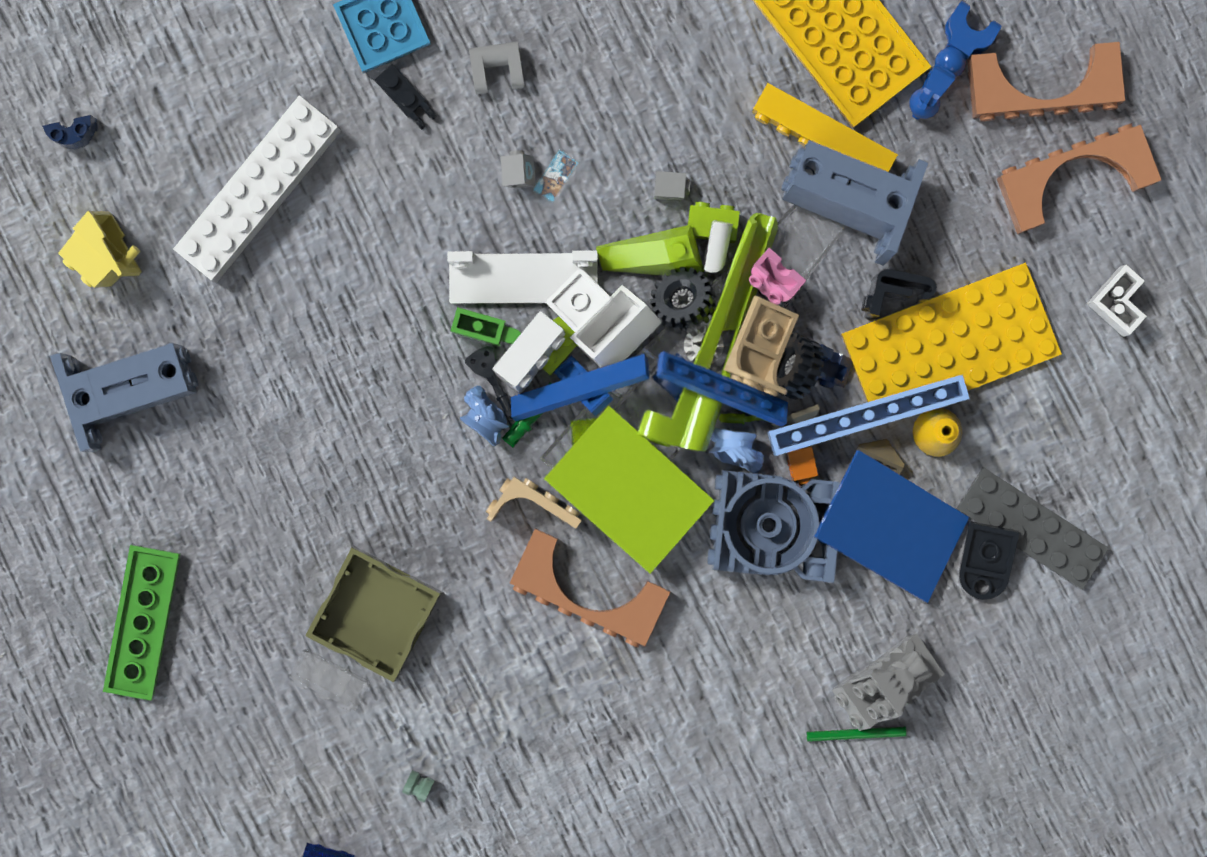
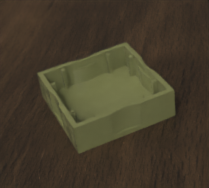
[305,546,442,682]

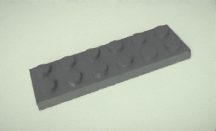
[956,467,1109,590]

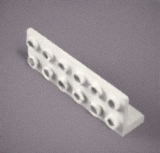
[447,251,598,304]

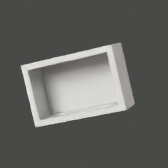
[570,285,662,368]

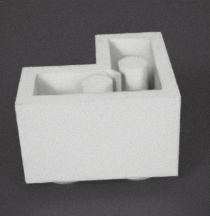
[1086,265,1147,337]

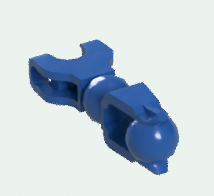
[909,1,1002,120]

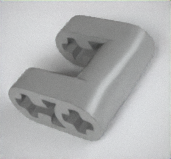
[469,41,525,95]

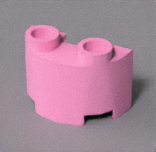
[749,248,806,305]

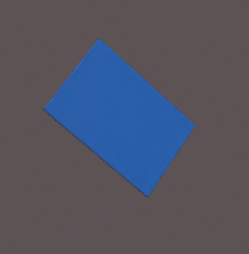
[814,450,969,603]

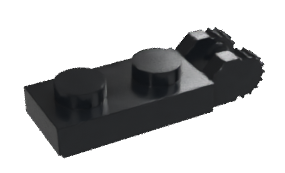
[374,64,437,130]

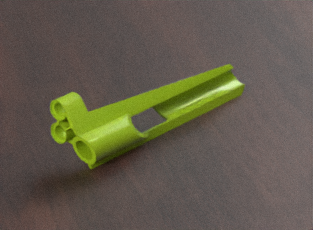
[637,213,778,451]

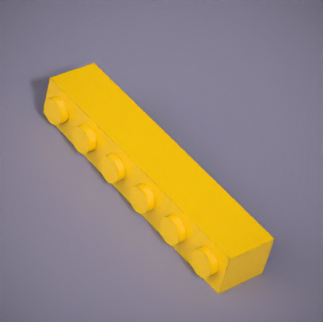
[752,83,898,172]

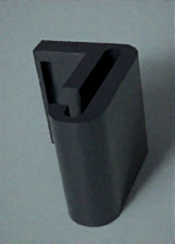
[861,269,937,319]

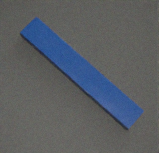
[657,351,788,427]
[511,354,650,422]

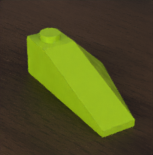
[596,224,704,276]

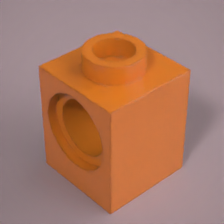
[786,447,818,485]

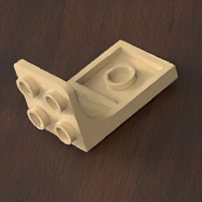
[724,296,799,397]
[486,477,582,528]

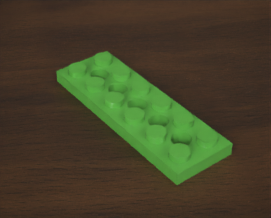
[103,545,181,701]

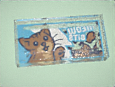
[532,149,580,204]

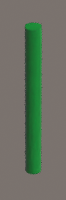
[806,726,906,742]

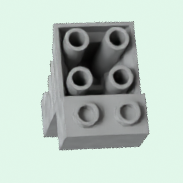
[832,633,945,731]

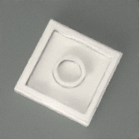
[545,267,615,337]

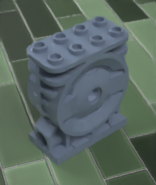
[707,470,841,583]

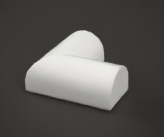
[703,220,733,272]

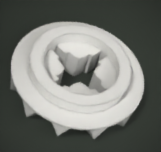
[684,325,724,363]

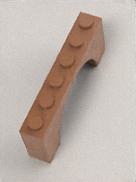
[967,42,1125,121]
[997,123,1161,234]
[510,528,670,648]

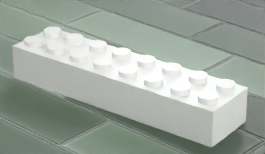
[173,95,341,283]

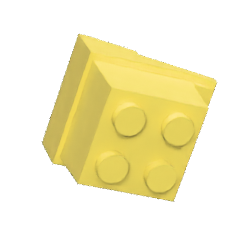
[58,211,141,288]

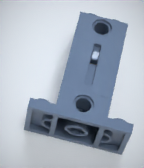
[781,140,928,266]
[50,343,199,452]

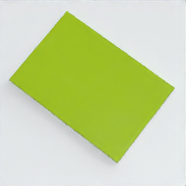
[544,406,714,574]

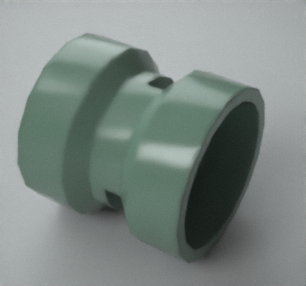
[402,770,435,803]

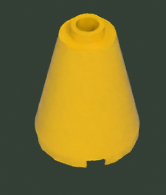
[912,408,962,457]

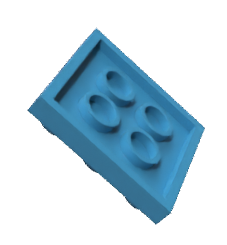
[333,0,431,74]

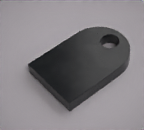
[959,521,1019,600]

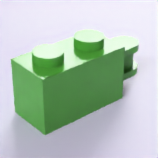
[451,307,521,346]

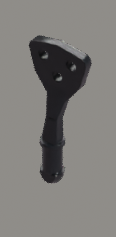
[465,346,512,419]

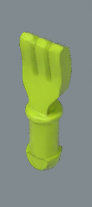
[719,412,768,425]

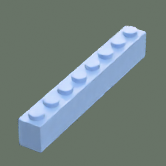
[767,375,970,456]

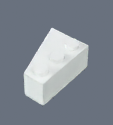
[492,311,565,394]

